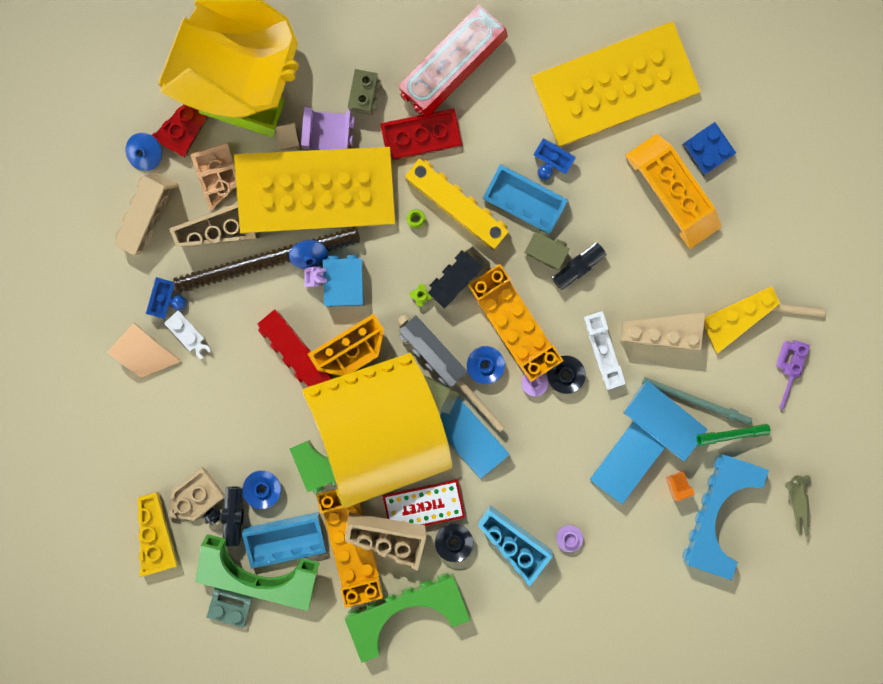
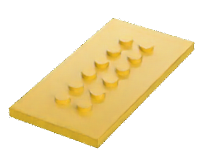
[531,21,701,147]
[234,147,395,233]

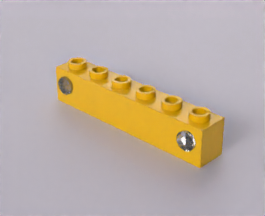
[405,159,509,251]

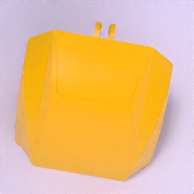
[158,0,299,118]

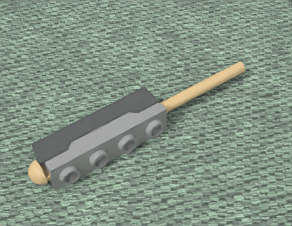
[398,315,505,432]

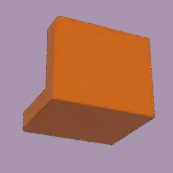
[665,472,695,501]

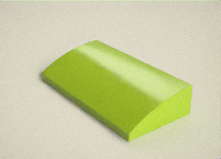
[199,98,285,138]

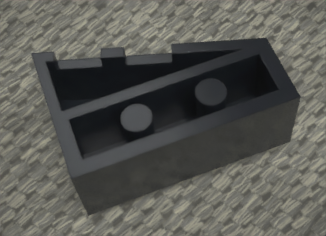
[428,246,489,309]

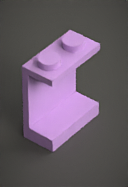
[301,107,355,150]

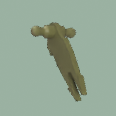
[785,475,811,536]

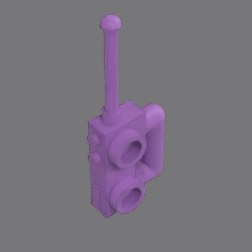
[776,340,810,409]

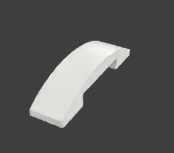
[584,311,626,390]

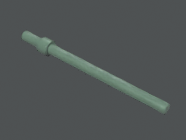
[641,377,752,425]

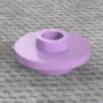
[521,374,548,396]
[556,525,583,552]

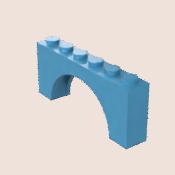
[683,453,769,580]

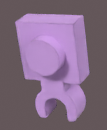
[304,267,327,288]

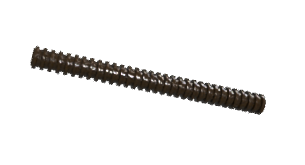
[173,227,360,294]

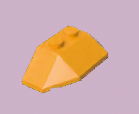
[308,314,384,376]

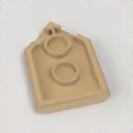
[168,467,225,521]

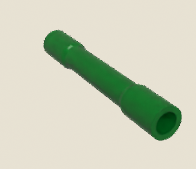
[696,424,771,446]

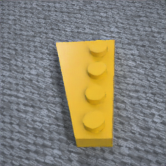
[704,286,780,354]
[137,492,178,577]

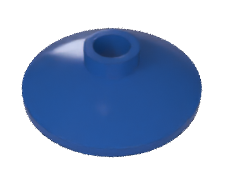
[125,132,162,171]
[289,240,328,269]
[467,346,505,384]
[242,470,281,509]

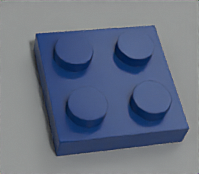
[682,122,736,176]

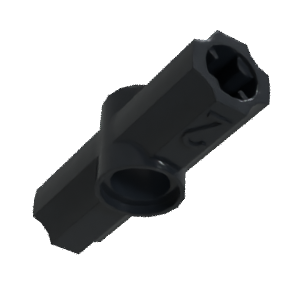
[552,242,607,290]
[221,486,244,547]

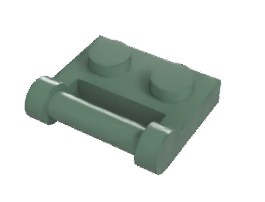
[206,587,253,628]

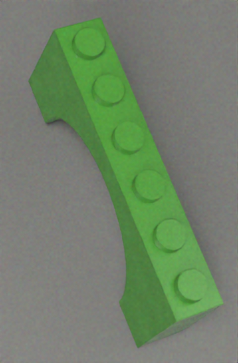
[290,440,336,493]
[195,534,320,611]
[345,573,470,663]

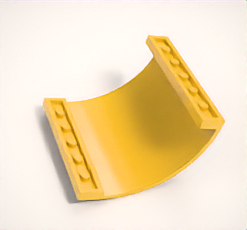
[302,353,452,509]

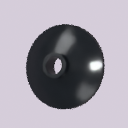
[547,356,586,394]
[435,523,473,562]

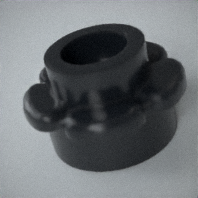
[203,507,221,525]

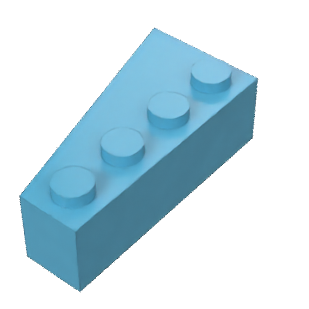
[478,505,553,587]

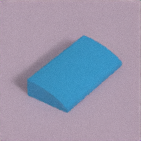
[482,164,568,234]
[623,381,707,461]
[440,397,510,479]
[589,421,665,504]
[242,512,326,569]

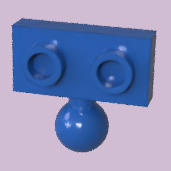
[533,138,576,180]
[145,277,187,319]

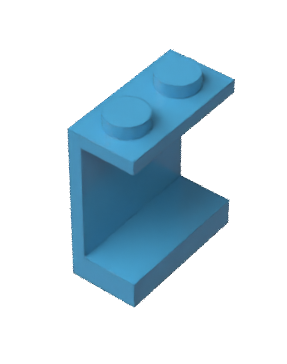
[323,255,364,307]

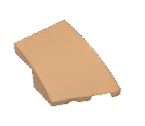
[190,143,236,211]
[108,323,181,378]

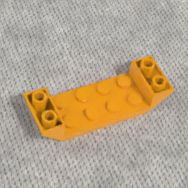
[625,133,722,249]
[468,264,563,382]
[316,489,383,608]

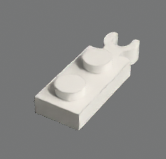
[164,311,212,359]

